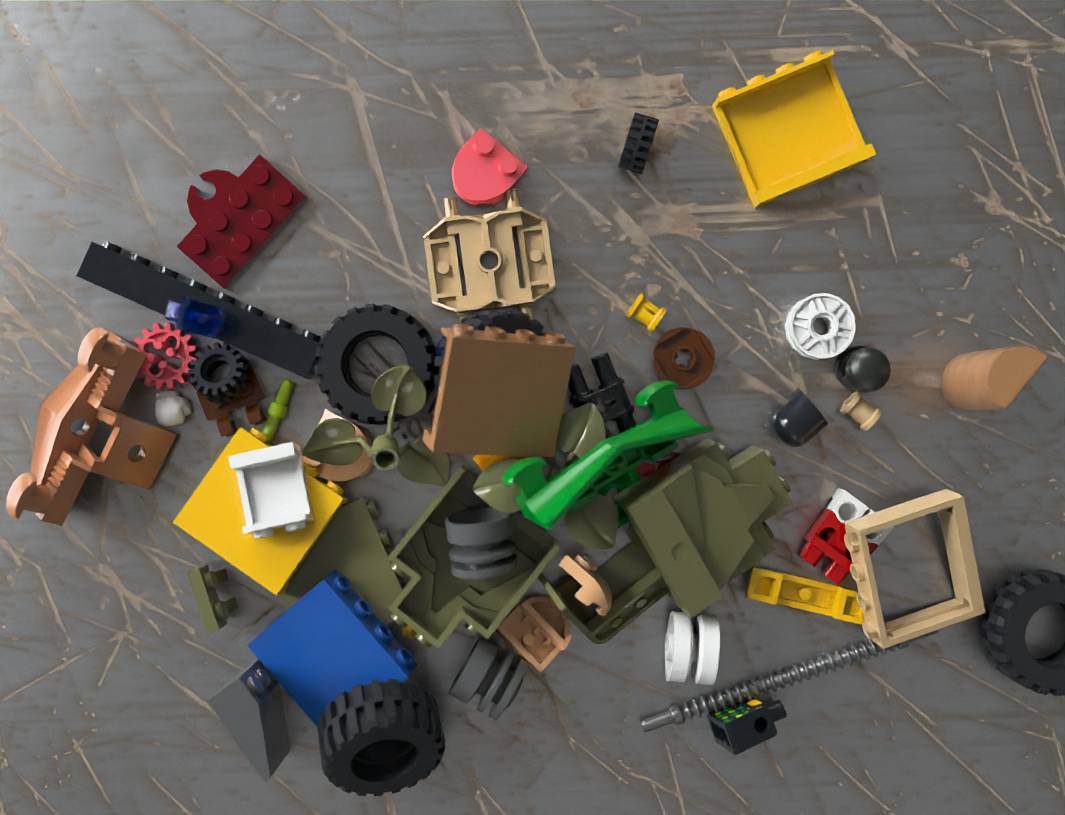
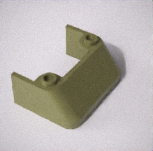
[537,524,670,644]

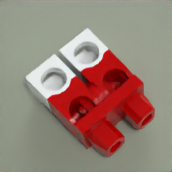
[799,487,894,585]

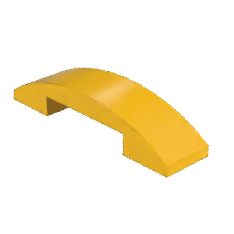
[745,567,865,625]

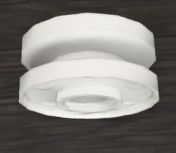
[785,293,856,360]

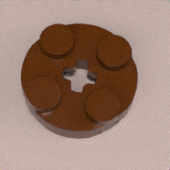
[652,327,715,389]

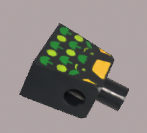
[706,697,787,755]

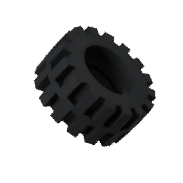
[618,112,659,174]

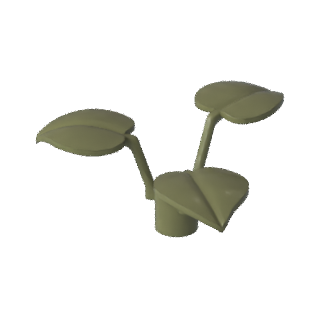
[302,365,450,487]
[473,403,619,549]

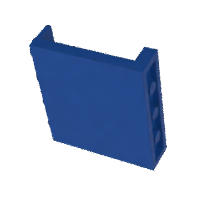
[247,569,418,728]

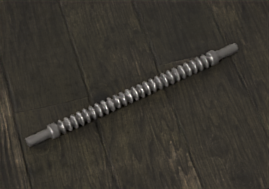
[641,630,938,733]

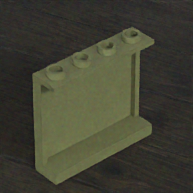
[281,496,406,625]

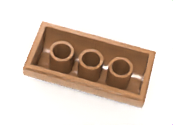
[942,346,1048,410]

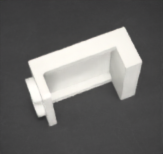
[228,442,314,539]

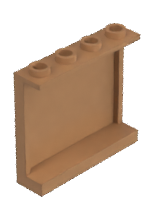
[423,324,576,458]

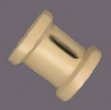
[840,391,882,431]

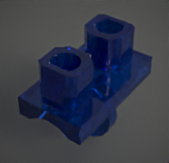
[165,297,226,339]

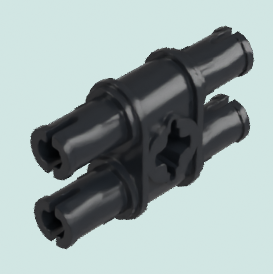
[568,352,636,439]

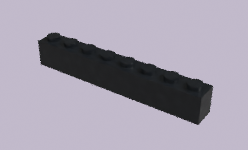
[76,240,322,379]

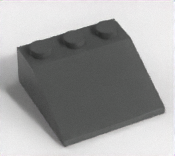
[207,659,291,782]

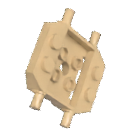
[423,189,556,324]

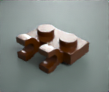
[196,368,267,437]

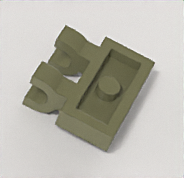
[187,565,239,634]

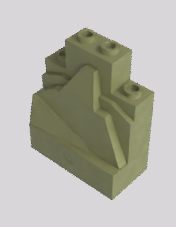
[612,438,793,618]
[387,465,561,649]

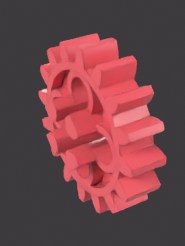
[134,322,200,390]

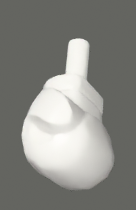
[155,384,191,427]

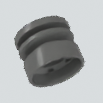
[445,507,518,579]
[448,636,528,721]

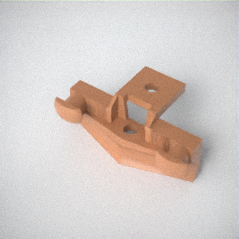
[6,327,177,526]

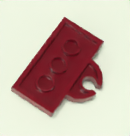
[176,154,308,289]

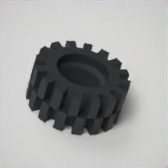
[188,342,252,404]

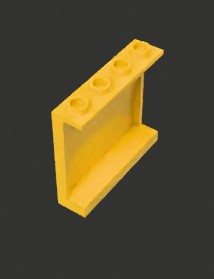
[712,50,877,208]
[173,427,349,595]

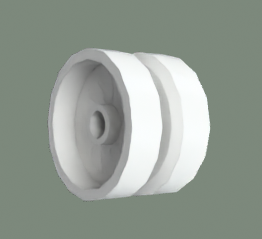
[665,611,720,685]

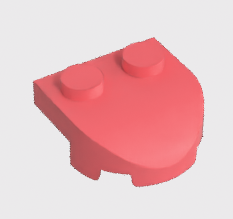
[451,128,528,206]

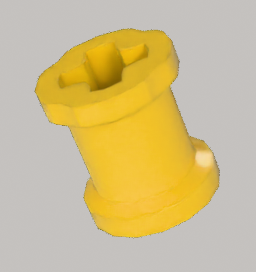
[626,293,667,333]

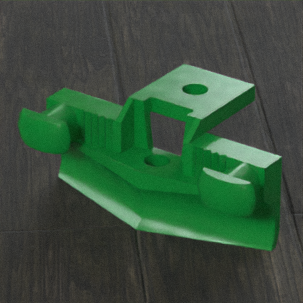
[502,380,714,530]

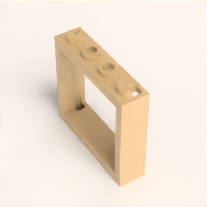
[844,489,985,649]

